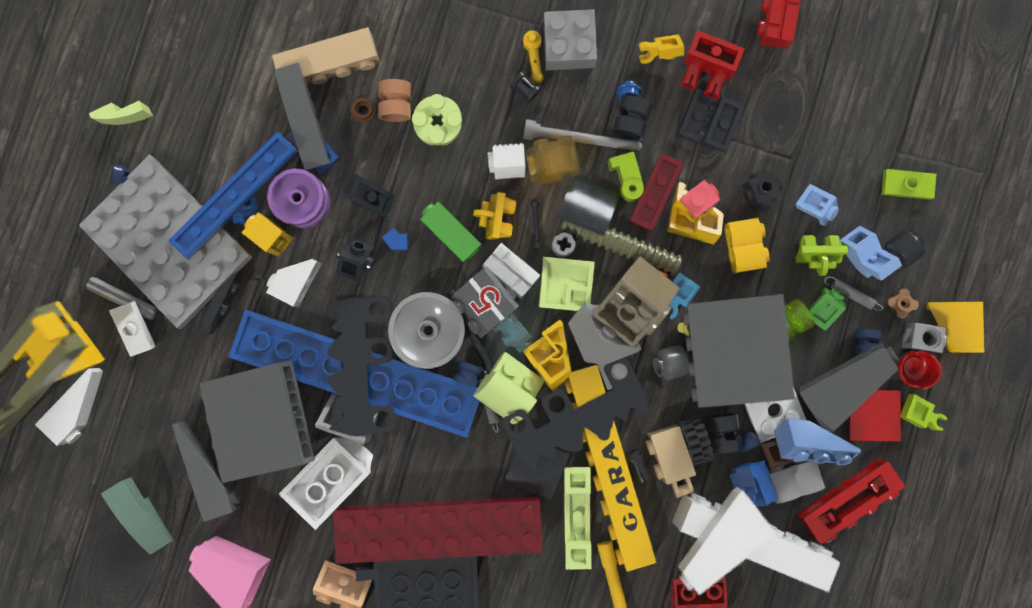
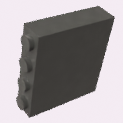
[683,294,795,408]
[199,361,315,483]

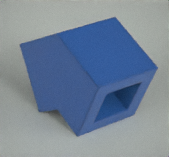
[382,228,409,251]

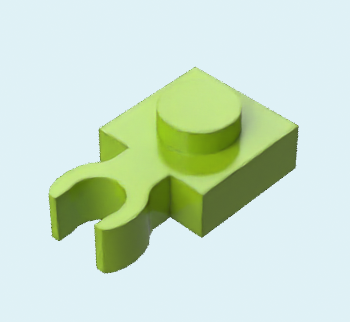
[900,394,947,431]

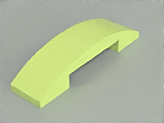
[564,467,591,569]

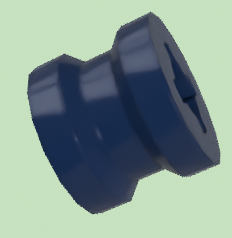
[453,360,483,387]

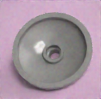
[388,292,465,369]

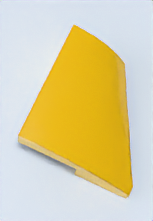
[667,182,724,245]
[926,302,984,353]
[523,320,571,392]

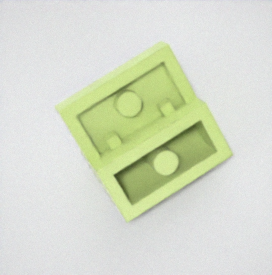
[473,352,544,424]

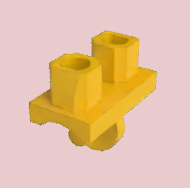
[473,192,516,240]

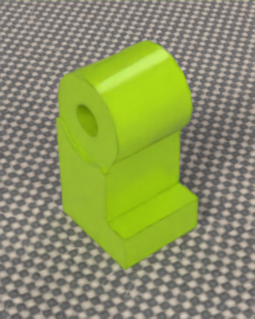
[607,152,644,202]

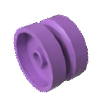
[267,168,330,229]

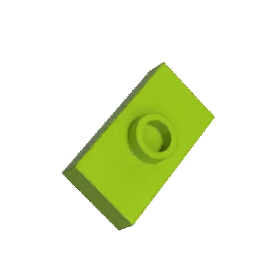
[881,169,936,200]

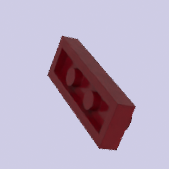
[629,153,684,232]

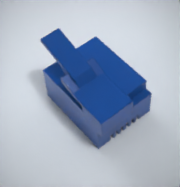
[729,460,778,507]

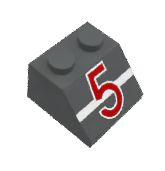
[450,266,519,338]

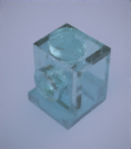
[493,313,532,353]

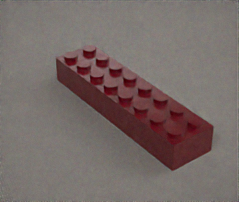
[333,496,542,564]

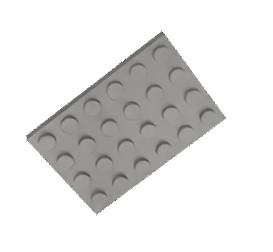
[79,154,252,329]

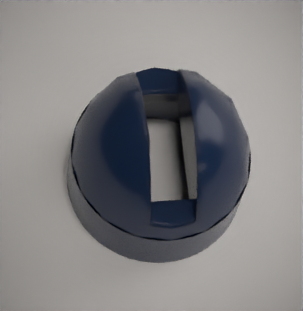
[110,163,130,184]
[741,432,762,453]

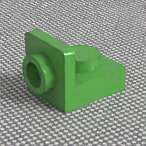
[805,287,846,331]

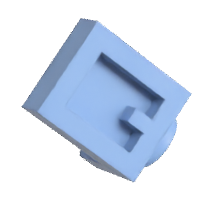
[796,184,839,226]

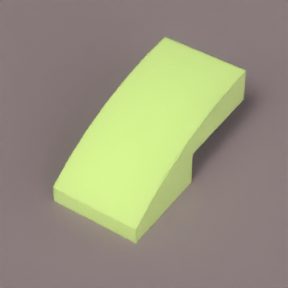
[89,101,153,125]

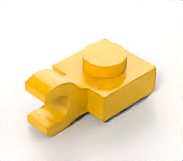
[639,35,684,64]

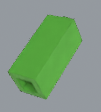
[421,202,482,264]

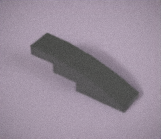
[274,63,330,170]

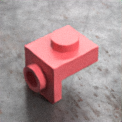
[680,180,720,219]

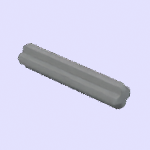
[86,277,158,319]

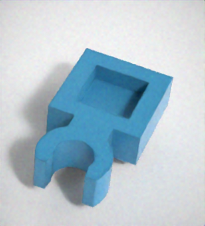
[669,273,701,319]

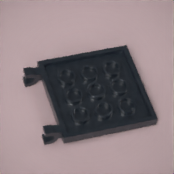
[356,556,479,608]

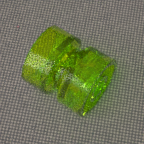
[785,299,814,341]

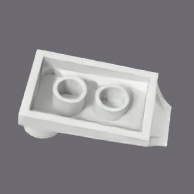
[279,437,373,530]

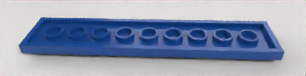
[229,310,480,438]

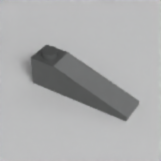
[172,421,241,522]

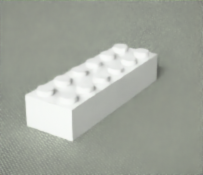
[672,493,840,592]

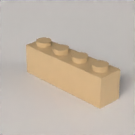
[272,27,380,84]

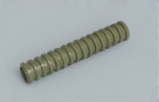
[561,220,682,276]

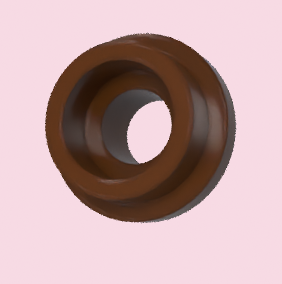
[351,98,376,123]

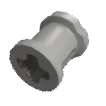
[552,233,575,258]

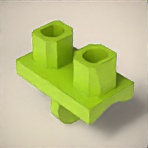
[795,235,848,276]

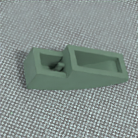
[101,478,173,555]

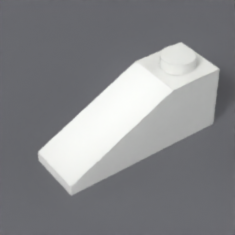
[35,368,103,446]

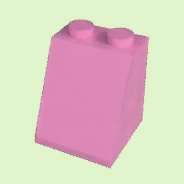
[189,536,271,608]

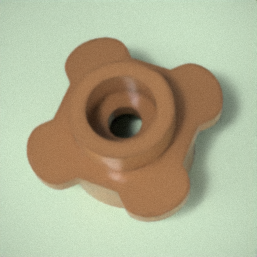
[888,289,919,319]

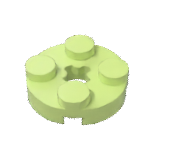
[412,94,462,146]

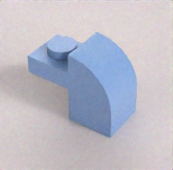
[840,226,902,281]

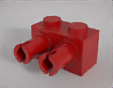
[680,30,745,99]

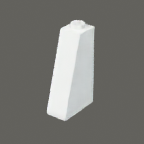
[678,487,777,595]

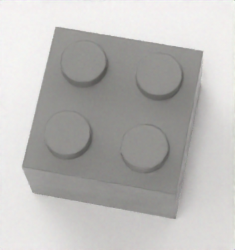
[543,9,597,70]

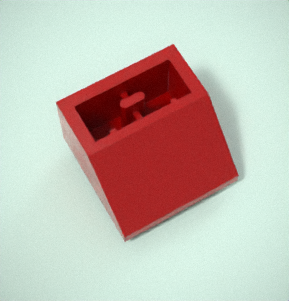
[670,576,727,608]

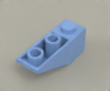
[774,419,861,465]

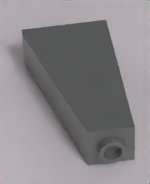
[799,343,899,433]

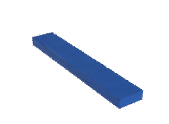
[168,132,298,259]

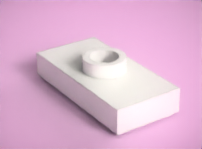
[109,301,156,357]

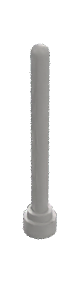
[523,119,642,151]

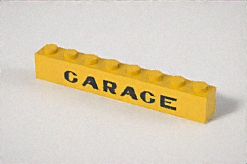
[564,364,656,572]

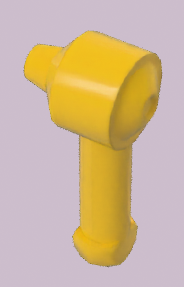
[523,31,543,84]

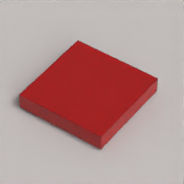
[847,390,901,441]

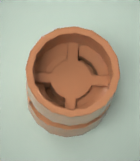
[378,79,411,122]

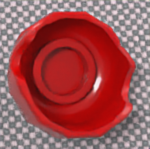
[897,350,942,389]

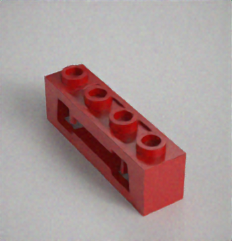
[796,458,905,544]

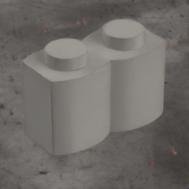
[768,460,825,504]

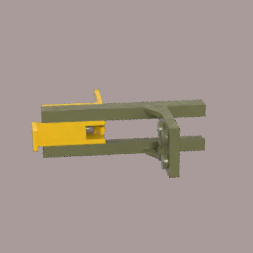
[0,301,105,439]

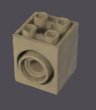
[592,256,680,347]

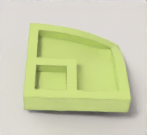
[539,257,595,311]

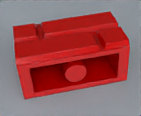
[756,0,801,49]

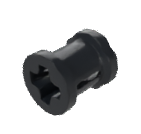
[510,70,543,104]

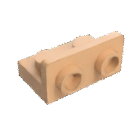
[313,560,372,608]

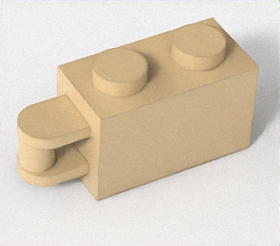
[645,424,696,498]

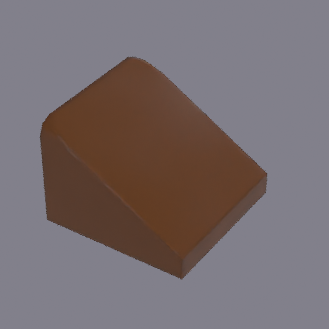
[759,440,795,470]

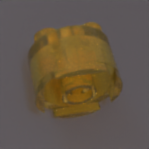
[525,135,581,184]

